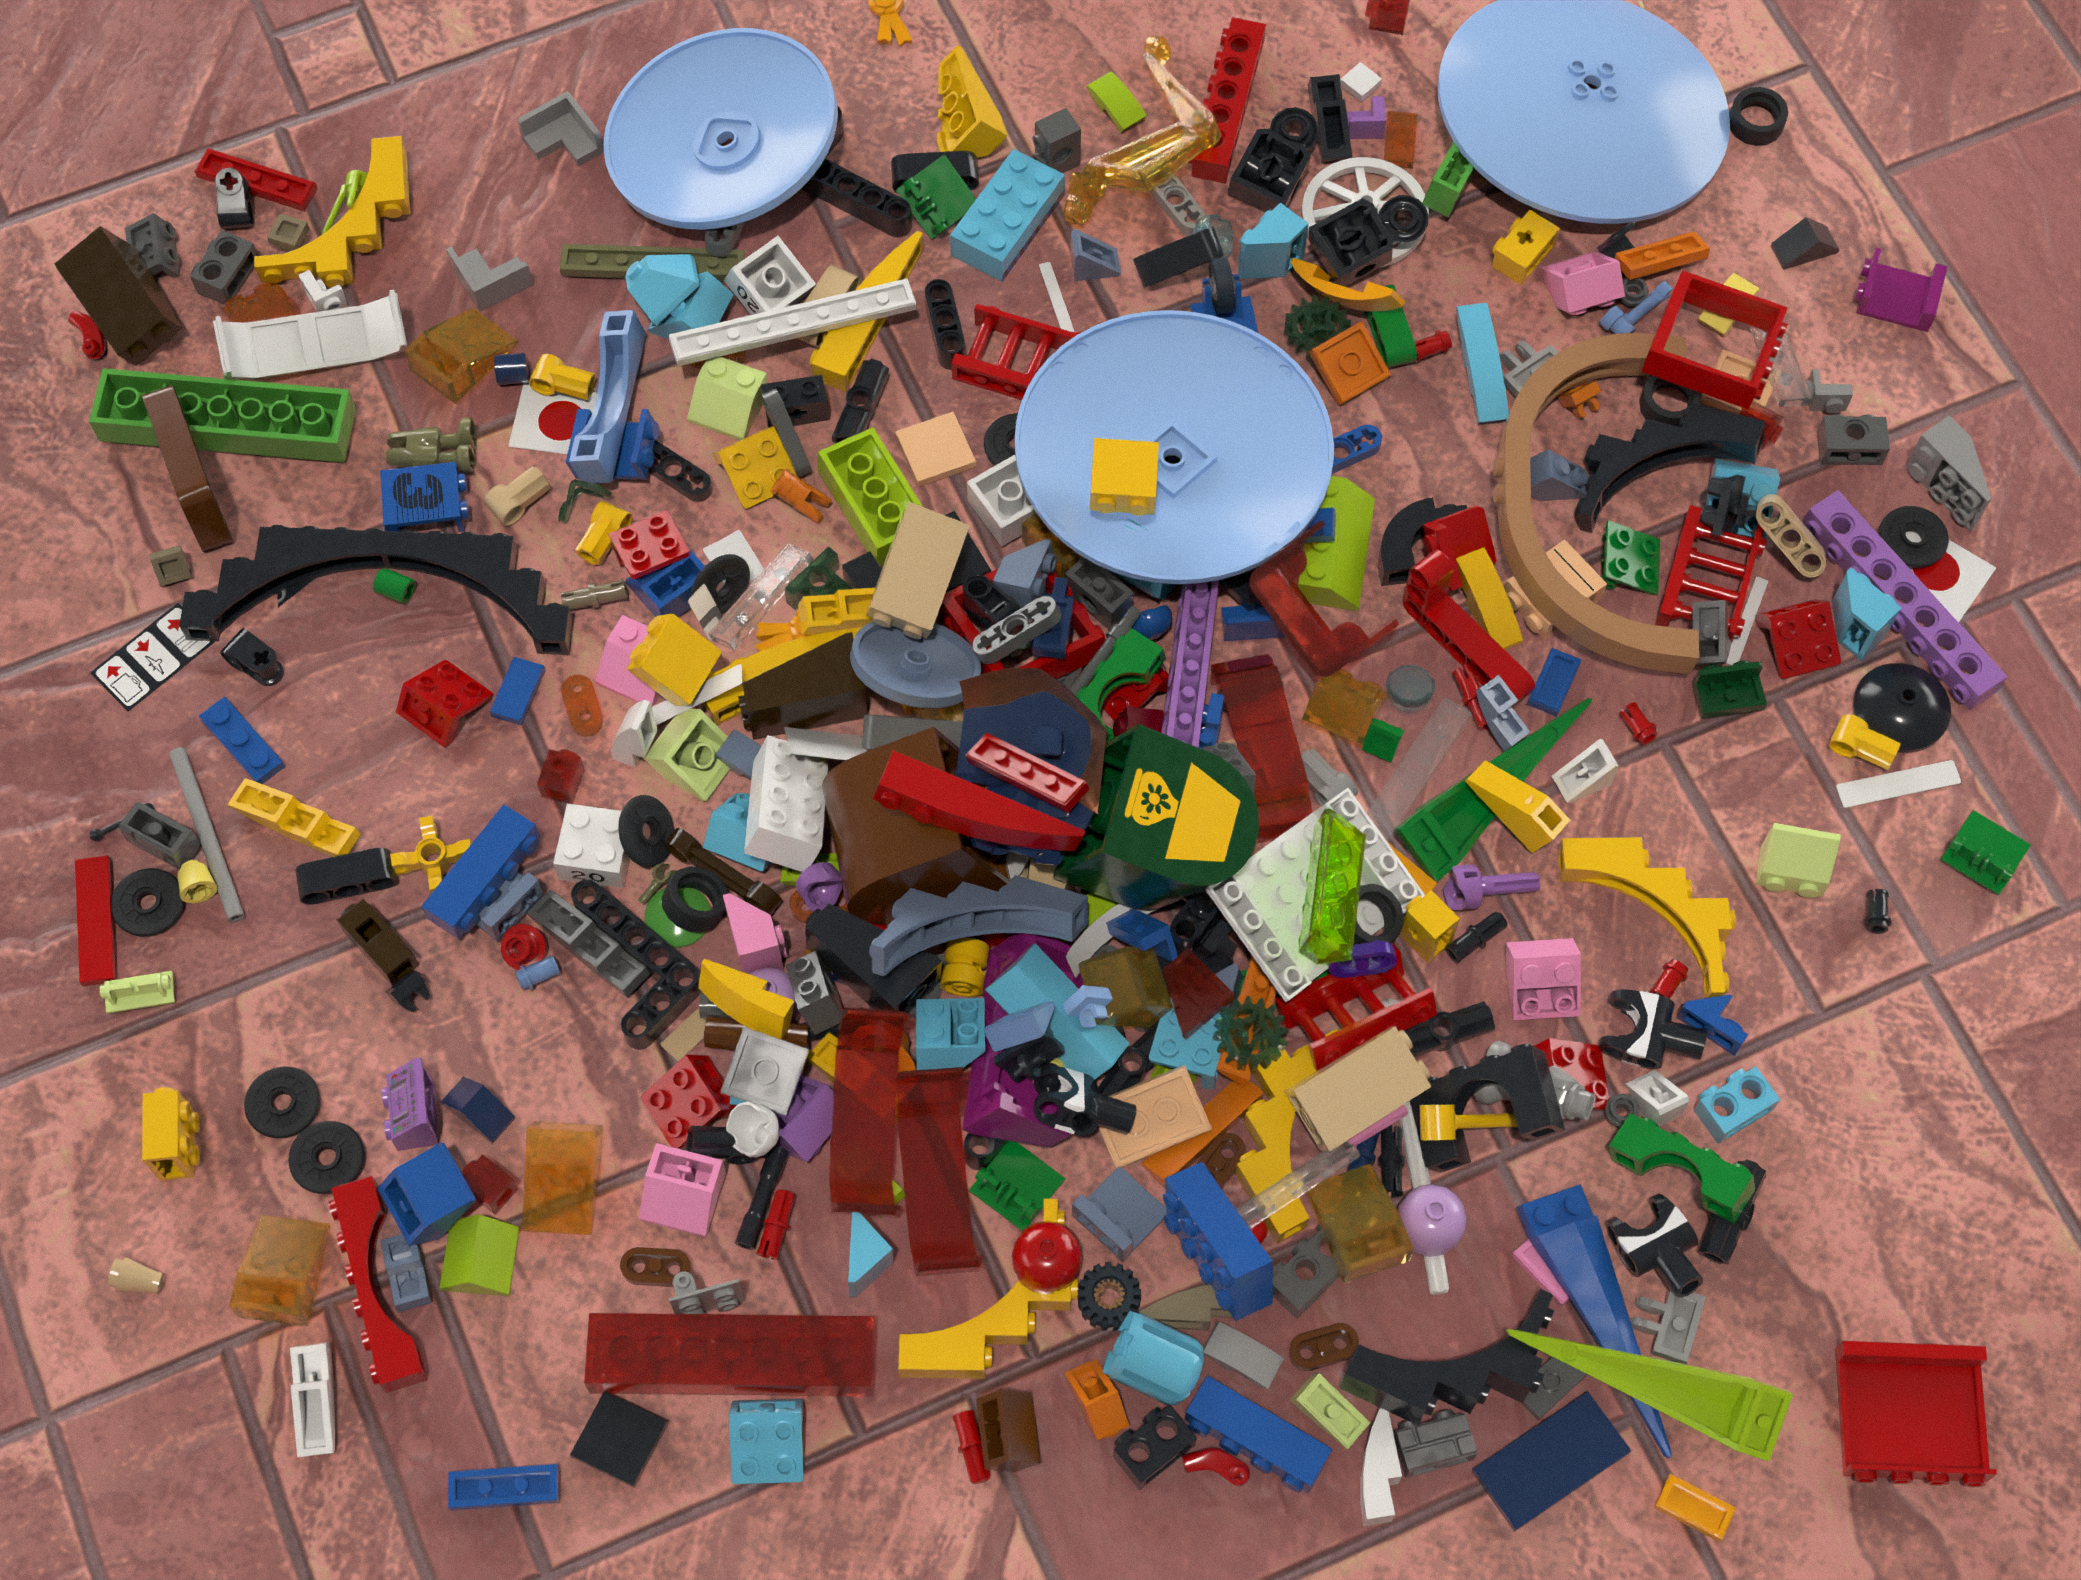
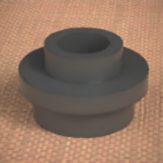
[1619,278,1649,306]
[1605,1094,1640,1128]

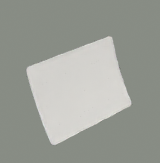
[703,530,765,584]

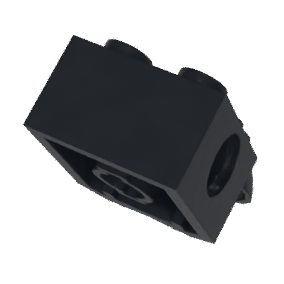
[1227,107,1319,212]
[1308,195,1429,287]

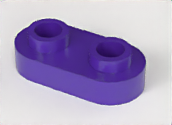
[1327,940,1397,978]

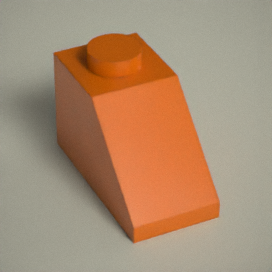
[1064,1358,1130,1441]

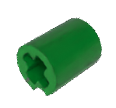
[373,568,416,604]

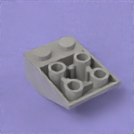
[1906,416,1991,532]

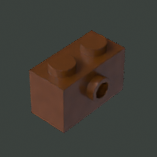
[976,1389,1040,1472]

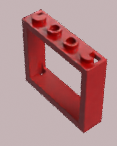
[1642,270,1788,410]
[939,569,1105,679]

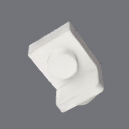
[298,270,347,312]

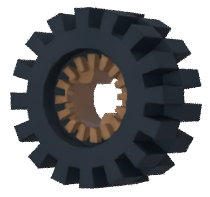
[1078,1262,1141,1331]

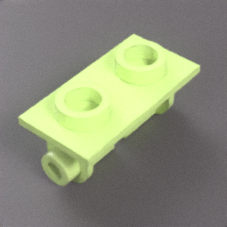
[100,971,175,1014]

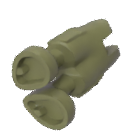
[386,417,477,473]

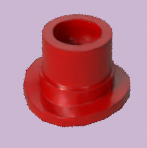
[501,924,547,970]

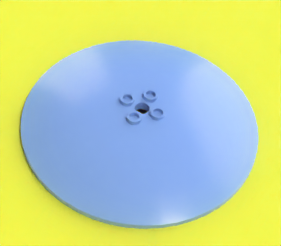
[1437,0,1730,224]
[1015,310,1334,584]

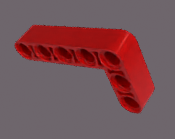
[1403,549,1536,707]

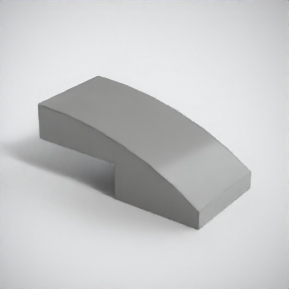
[1203,1322,1284,1389]

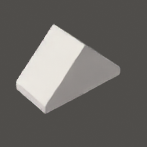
[1552,739,1619,803]
[1625,1070,1690,1127]

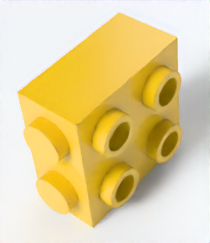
[1089,438,1159,516]
[626,614,722,706]
[142,1087,200,1181]

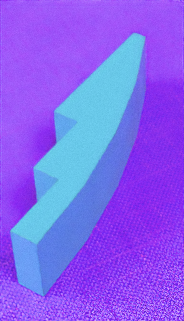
[1456,303,1509,424]

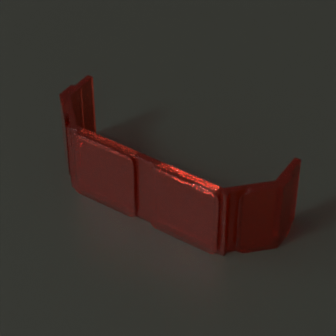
[1210,654,1312,844]
[829,1008,910,1217]
[897,1067,983,1276]

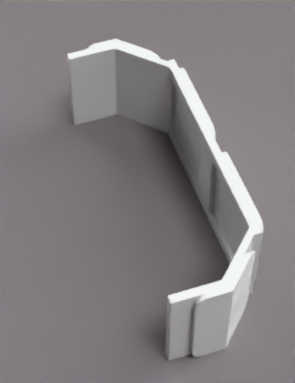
[213,290,407,379]

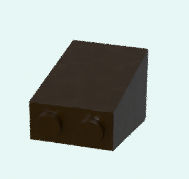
[54,226,182,365]
[738,632,867,740]

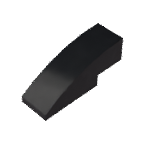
[1307,74,1352,162]

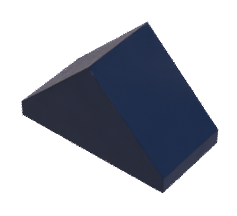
[441,1076,515,1144]

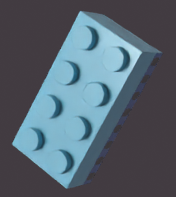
[950,149,1065,282]

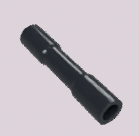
[735,1146,789,1250]

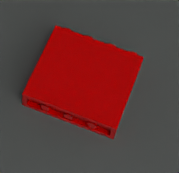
[1835,1341,1997,1487]

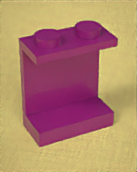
[1854,248,1948,332]

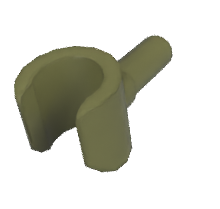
[638,863,677,905]

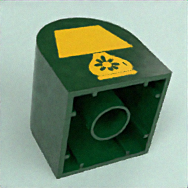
[1053,724,1259,909]

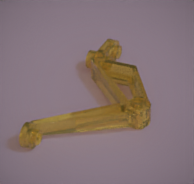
[1064,35,1221,225]

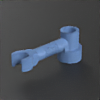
[1599,281,1673,334]

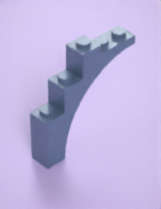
[869,875,1088,976]

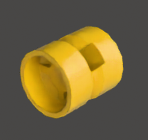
[940,937,990,997]

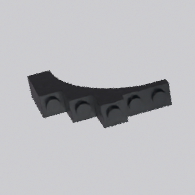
[1576,403,1766,533]
[1339,1289,1554,1425]

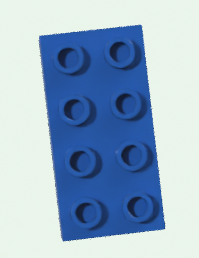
[1163,1162,1273,1321]

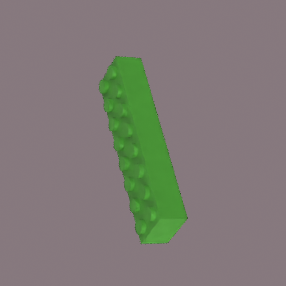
[89,368,356,463]

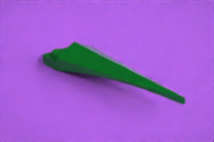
[1394,698,1592,881]

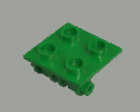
[896,155,976,240]
[1601,520,1660,596]
[1941,810,2031,895]
[969,1141,1066,1231]

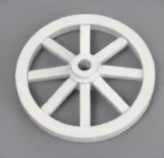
[1301,157,1429,268]

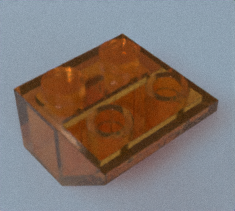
[220,281,296,323]

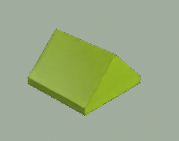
[439,1214,520,1296]

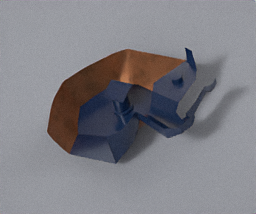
[947,668,1107,866]

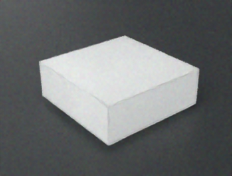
[1340,62,1382,102]

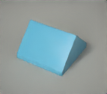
[848,1212,893,1297]

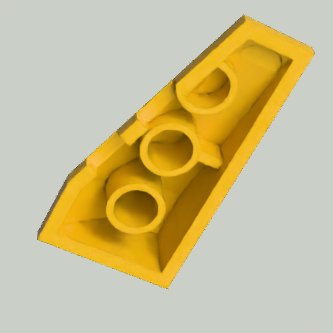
[937,45,1008,158]

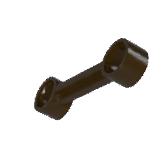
[664,828,781,915]

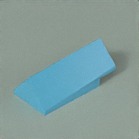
[985,943,1130,1080]

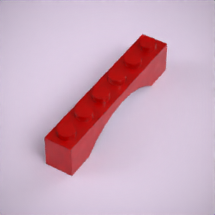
[329,1176,428,1393]

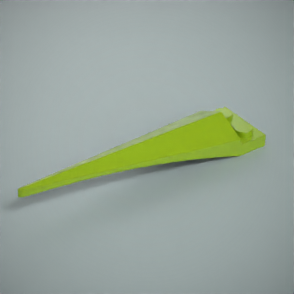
[1506,1329,1793,1462]

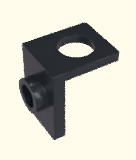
[1597,222,1636,279]

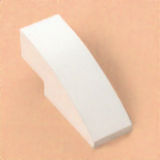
[611,700,657,768]
[290,1341,335,1457]
[1360,1408,1402,1527]

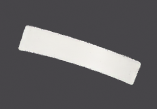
[1066,903,1161,978]

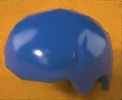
[1121,605,1173,641]

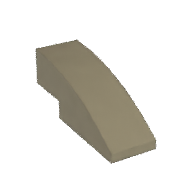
[1140,1285,1245,1331]

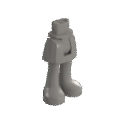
[1474,1041,1596,1120]

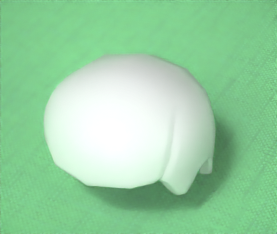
[726,1101,779,1158]

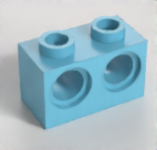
[1694,1066,1781,1144]

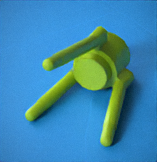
[322,170,367,234]

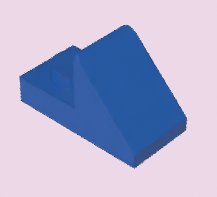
[1677,995,1748,1056]

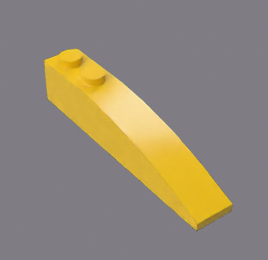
[809,231,924,392]
[702,627,862,726]

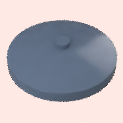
[850,621,981,708]

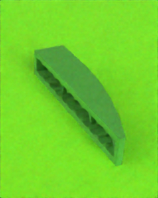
[1422,142,1475,217]

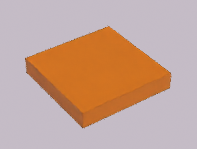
[1308,321,1391,405]

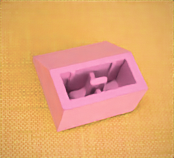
[1506,938,1581,1020]
[639,1143,726,1237]

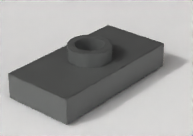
[1520,1357,1588,1421]

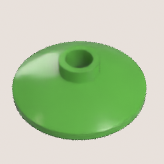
[645,888,711,948]

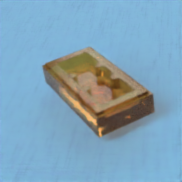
[1383,111,1418,169]

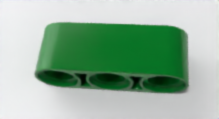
[1362,284,1417,368]

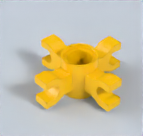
[390,816,471,892]

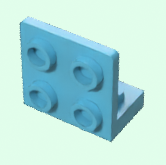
[1149,998,1232,1090]
[729,1399,804,1484]

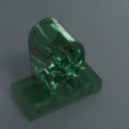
[784,546,853,610]

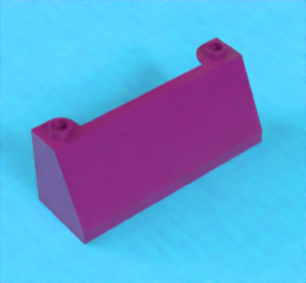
[962,933,1093,1147]

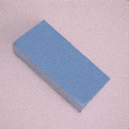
[984,1001,1055,1052]

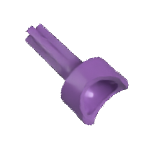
[796,861,843,912]
[1443,864,1540,910]

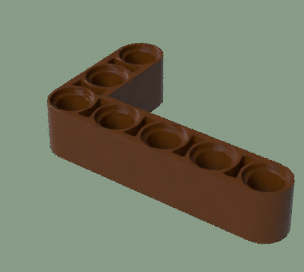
[142,385,233,552]

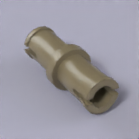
[561,579,628,610]

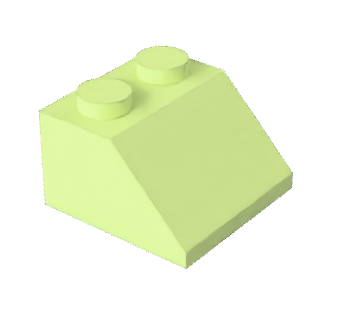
[687,356,768,440]
[644,709,730,802]
[1756,823,1841,898]

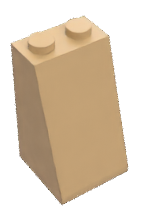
[866,502,970,639]
[1285,1027,1431,1152]

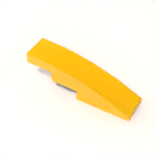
[227,778,361,857]

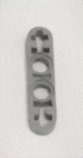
[1129,142,1206,236]

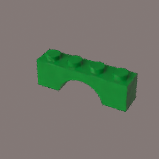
[1076,628,1166,740]
[1609,1113,1755,1224]

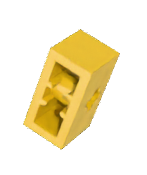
[1492,210,1560,286]
[1400,890,1460,964]

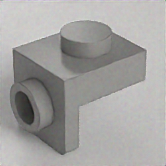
[1802,369,1853,413]

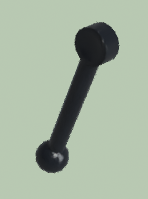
[89,803,156,841]

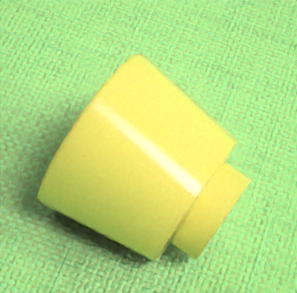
[177,860,218,904]

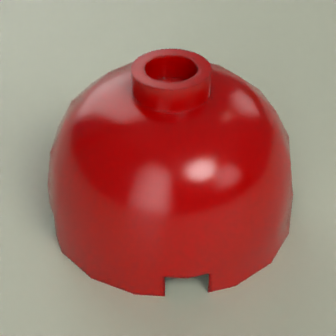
[1011,1221,1082,1295]

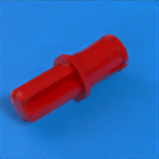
[756,1189,795,1260]
[952,1410,990,1484]

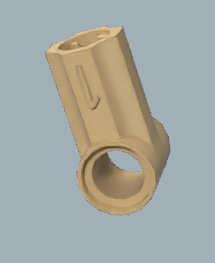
[484,466,551,526]

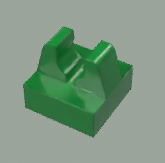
[1361,718,1404,762]

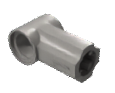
[1292,748,1358,806]

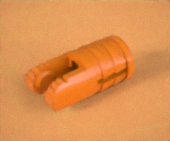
[771,468,832,523]

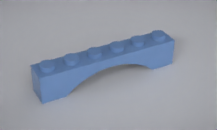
[569,310,646,484]

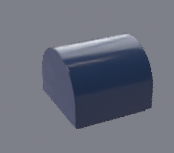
[494,353,530,385]

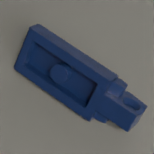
[1032,577,1074,659]

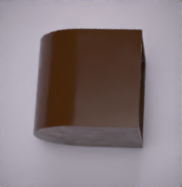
[822,726,1011,924]

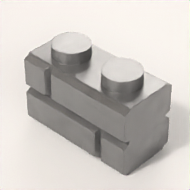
[1394,1410,1477,1478]

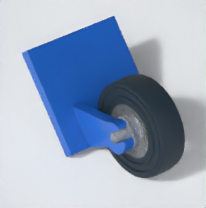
[1190,257,1259,334]

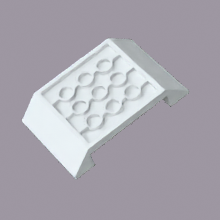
[1206,788,1425,1002]

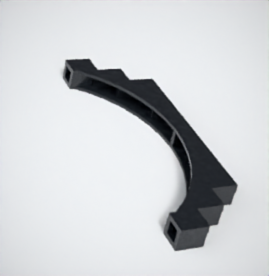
[179,525,573,655]

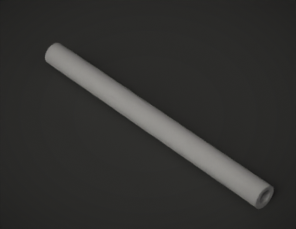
[169,747,244,923]

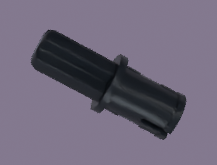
[1445,912,1508,964]

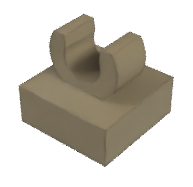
[267,213,310,252]
[149,545,192,587]

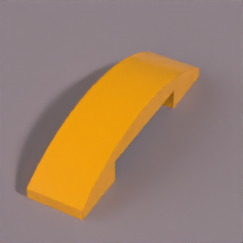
[1291,258,1405,311]

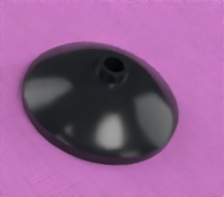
[1852,663,1951,753]

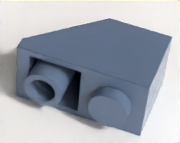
[1530,449,1589,501]
[993,539,1057,607]

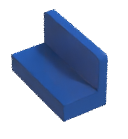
[1221,603,1290,641]
[1106,908,1179,962]

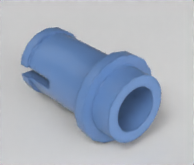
[515,955,560,990]

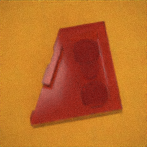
[1163,949,1235,1040]

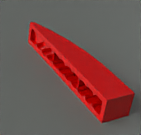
[873,750,1085,851]

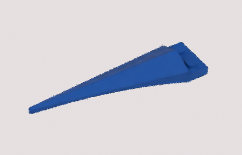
[1517,1184,1672,1459]

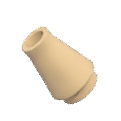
[108,1257,164,1294]

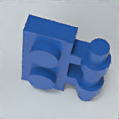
[1198,693,1224,749]

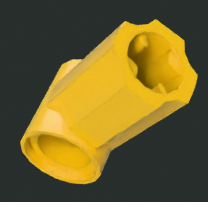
[529,354,596,400]
[575,501,632,566]
[1829,714,1901,770]

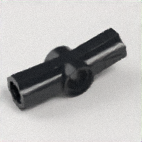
[1097,1021,1159,1096]
[1699,1159,1766,1265]

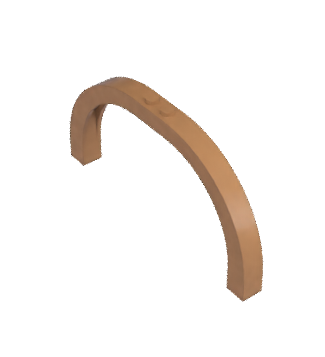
[1493,333,1700,674]

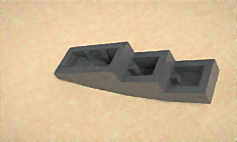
[527,890,650,997]

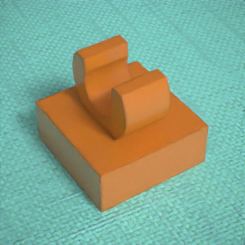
[1558,381,1601,418]

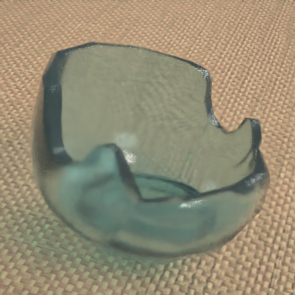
[1192,214,1234,258]
[1386,664,1435,712]

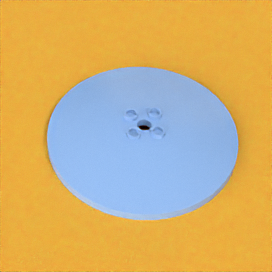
[604,28,838,230]

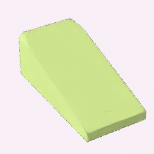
[1290,1373,1370,1449]

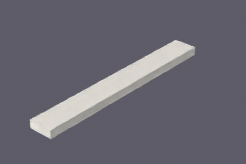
[669,278,916,366]

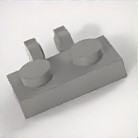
[1500,340,1559,397]
[1631,1288,1706,1364]

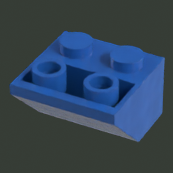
[625,550,705,617]
[377,1143,476,1246]

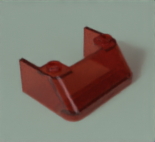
[1249,519,1400,676]

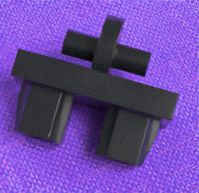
[1700,474,1757,536]
[994,1027,1065,1083]

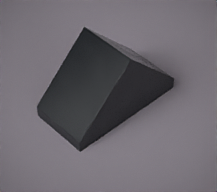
[1771,217,1840,270]

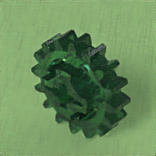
[1284,295,1351,359]
[1212,996,1289,1072]

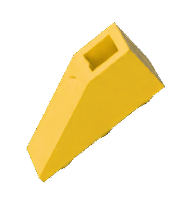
[1465,760,1571,853]

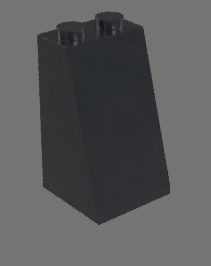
[805,903,942,1025]

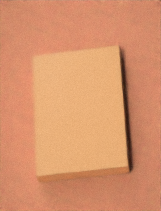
[1098,1065,1212,1168]

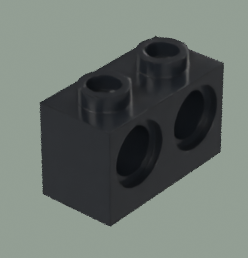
[1113,1405,1197,1490]

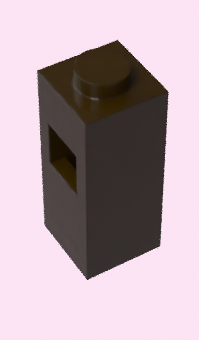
[337,899,419,985]

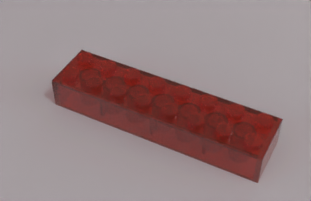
[584,1313,876,1397]

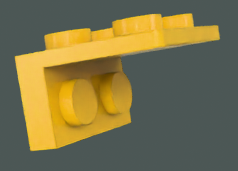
[712,426,796,509]

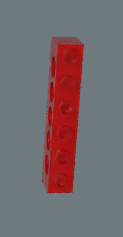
[1187,17,1266,184]

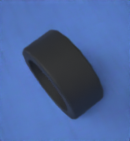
[1729,87,1789,146]
[1639,375,1702,427]
[661,866,728,932]
[1336,883,1404,945]

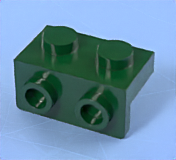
[1692,660,1767,719]

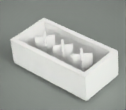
[744,735,829,872]

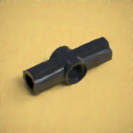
[832,359,889,443]
[1405,1001,1495,1057]

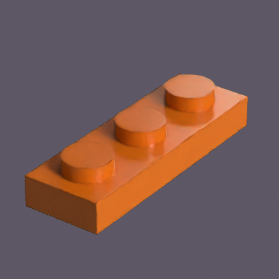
[1615,231,1710,280]

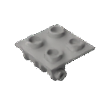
[669,1271,745,1321]

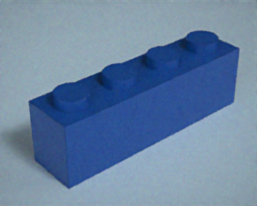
[421,804,540,940]
[1184,1376,1332,1493]

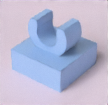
[1063,985,1113,1029]

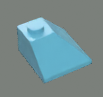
[625,254,700,326]

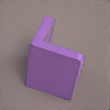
[1347,96,1386,139]

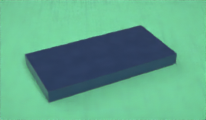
[1472,1392,1631,1532]

